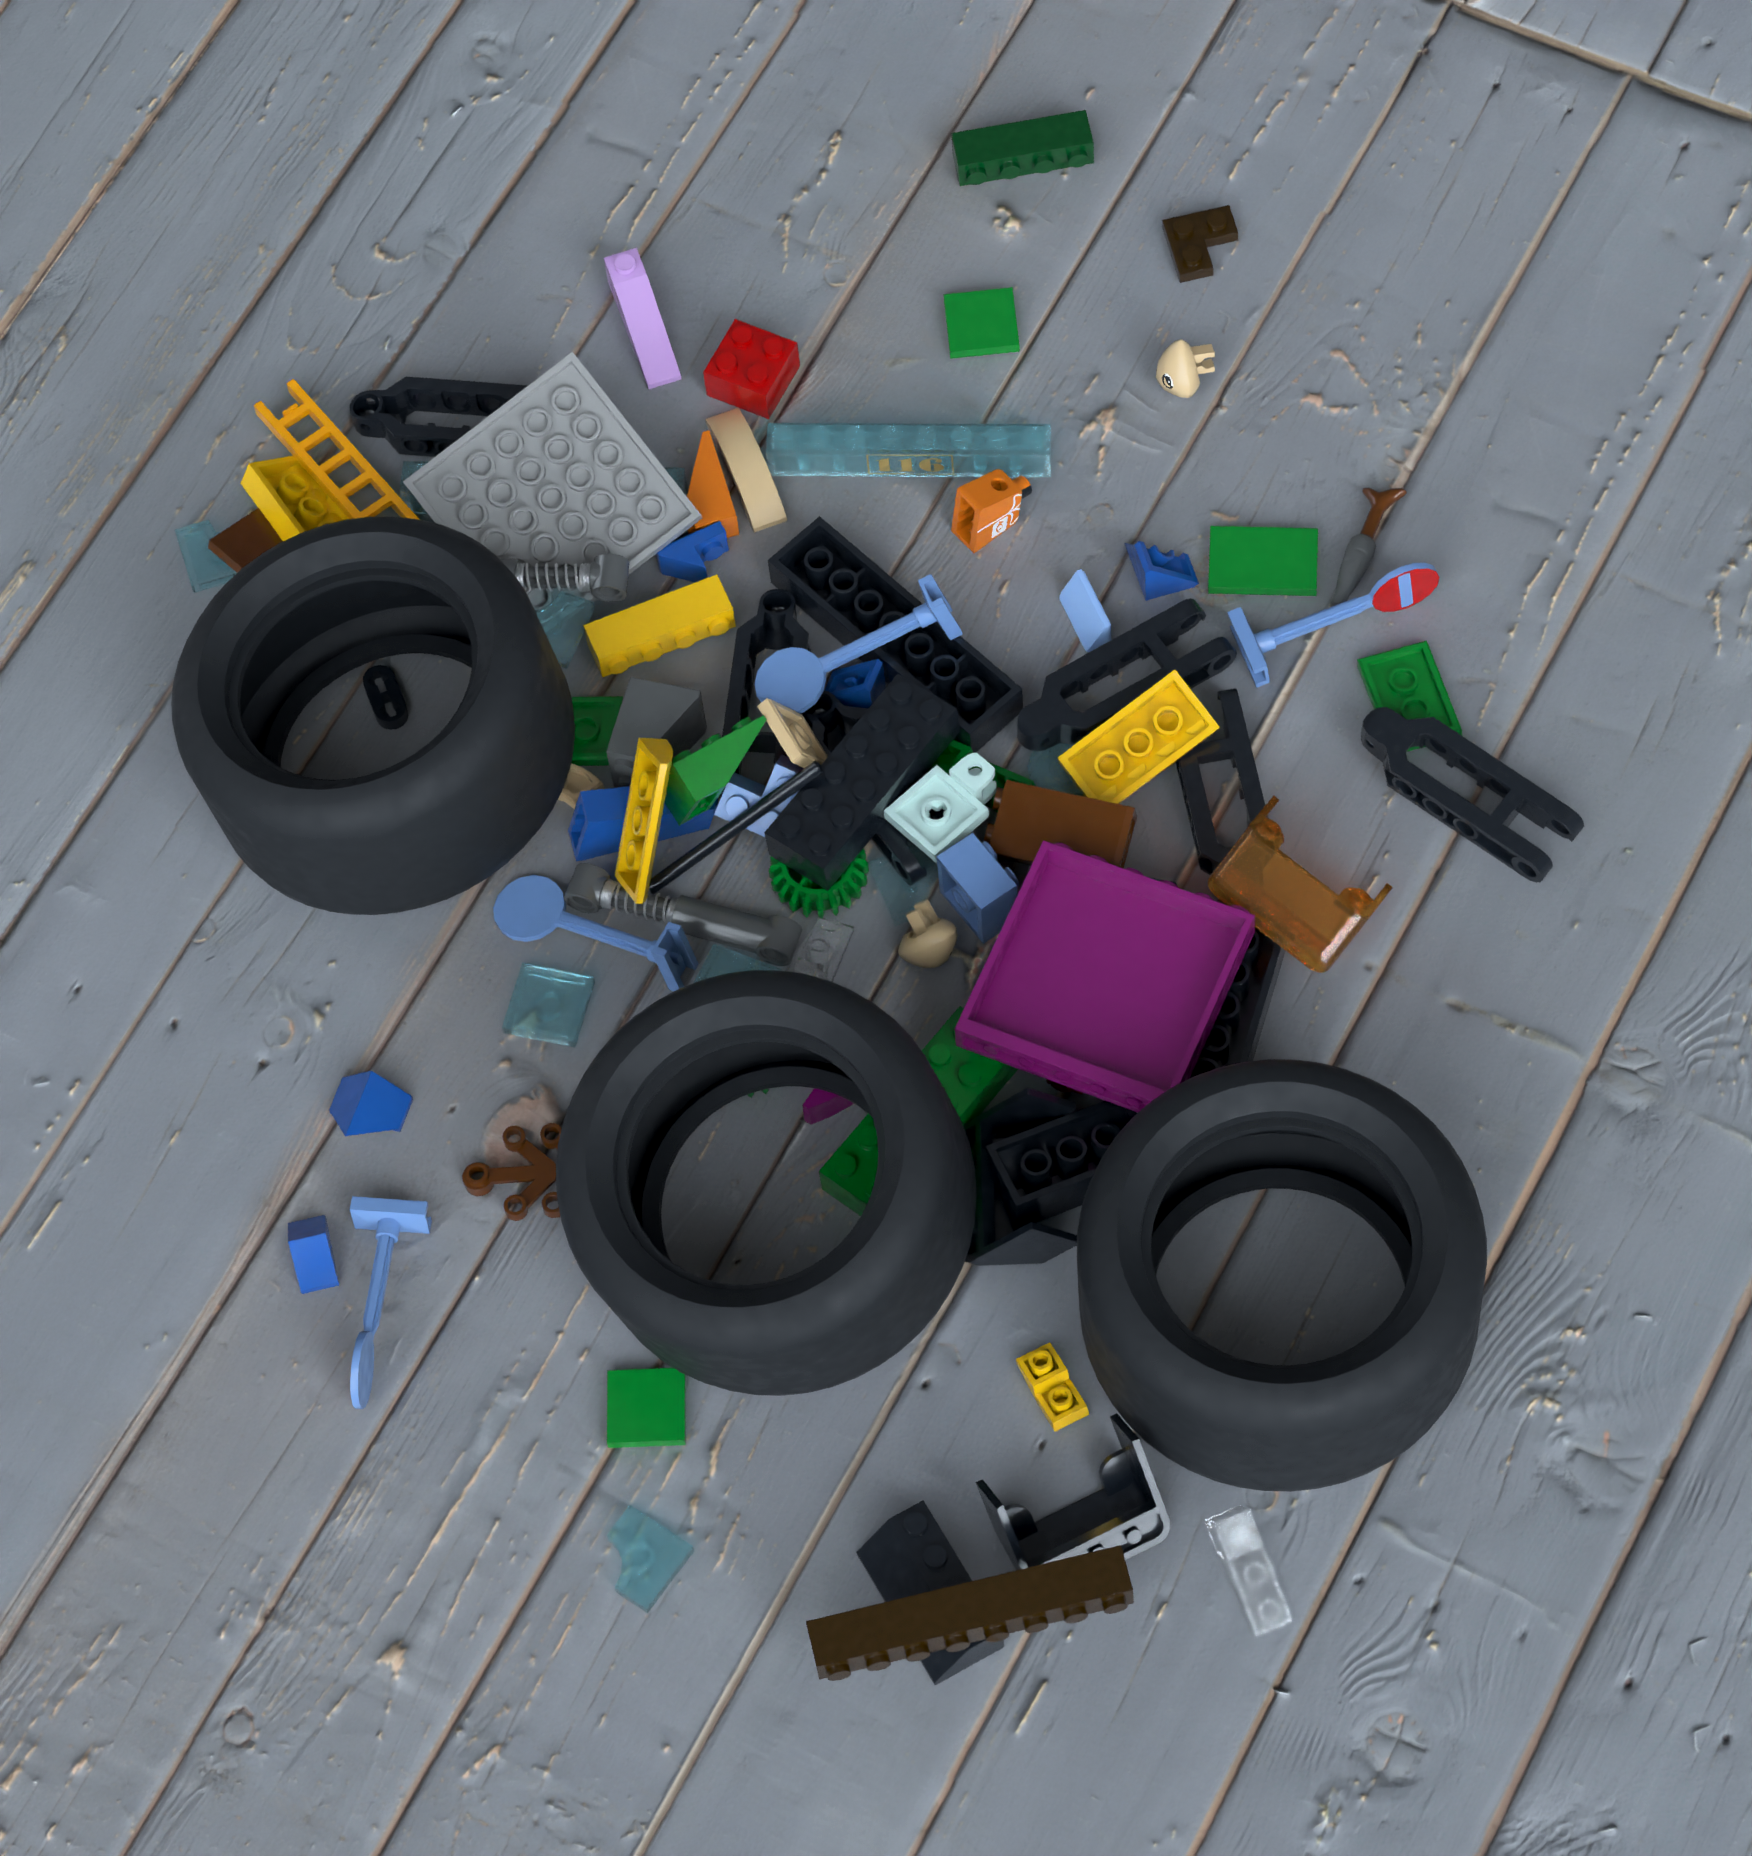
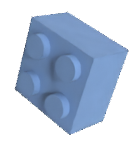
[936,833,1019,944]

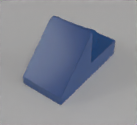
[656,521,729,583]

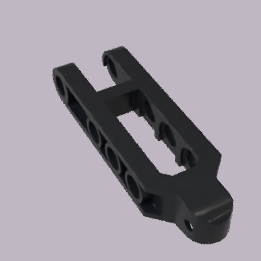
[350,376,528,457]
[718,589,811,798]
[1017,598,1237,751]
[1175,688,1274,907]
[802,691,968,886]
[1361,707,1584,883]

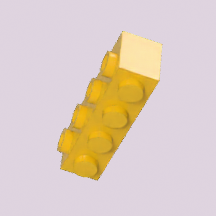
[583,574,736,678]

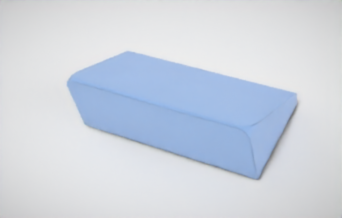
[1059,569,1112,652]

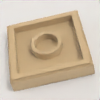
[757,698,828,768]

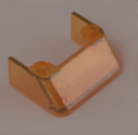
[1207,796,1393,973]

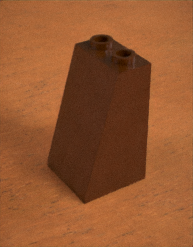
[984,780,1137,869]

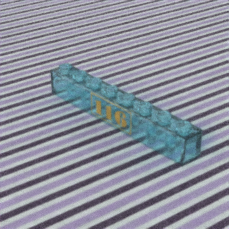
[766,423,1052,477]

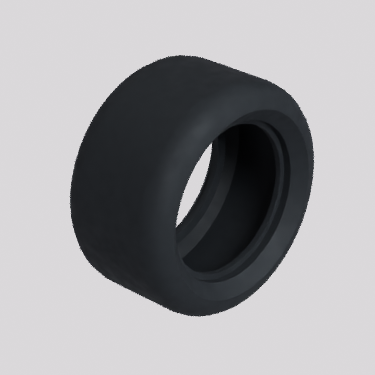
[171,517,575,915]
[556,970,976,1396]
[1077,1059,1487,1492]

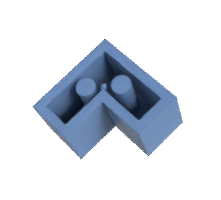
[714,755,804,837]

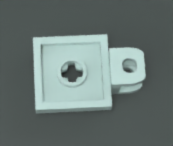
[884,753,997,863]

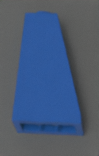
[568,786,718,861]

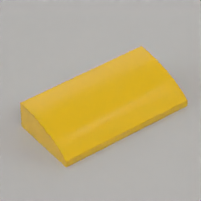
[240,455,349,541]
[1057,670,1220,804]
[614,738,673,904]

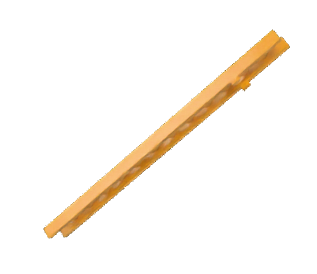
[254,379,420,520]

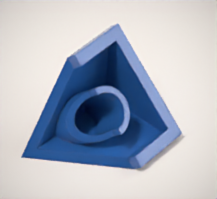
[1124,541,1199,601]
[329,1071,413,1136]

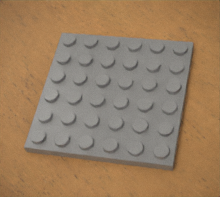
[403,352,703,637]

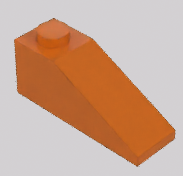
[687,430,739,538]

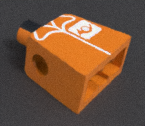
[951,469,1032,553]

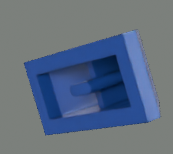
[824,659,886,708]
[288,1215,339,1294]

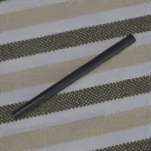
[649,760,824,895]

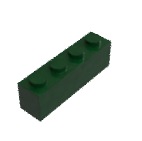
[951,110,1094,186]

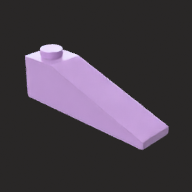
[604,248,682,389]

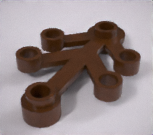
[462,1123,562,1221]

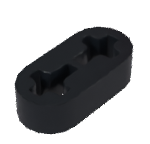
[363,665,408,730]

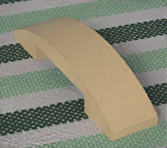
[705,408,787,533]

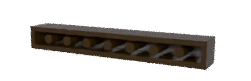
[806,1545,1134,1681]

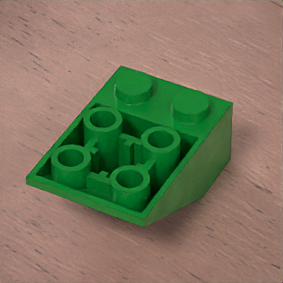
[665,715,767,826]

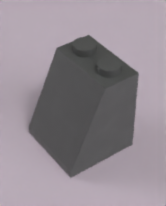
[606,677,707,788]

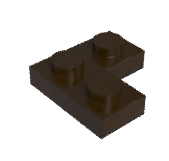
[1162,205,1238,283]

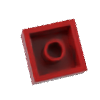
[703,319,800,419]

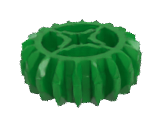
[769,849,869,919]

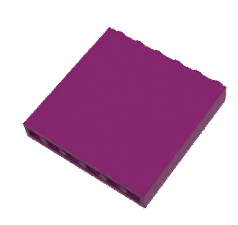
[954,840,1255,1112]

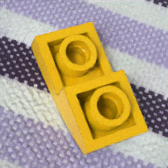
[1016,1342,1089,1432]

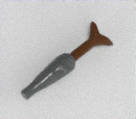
[1330,488,1407,607]

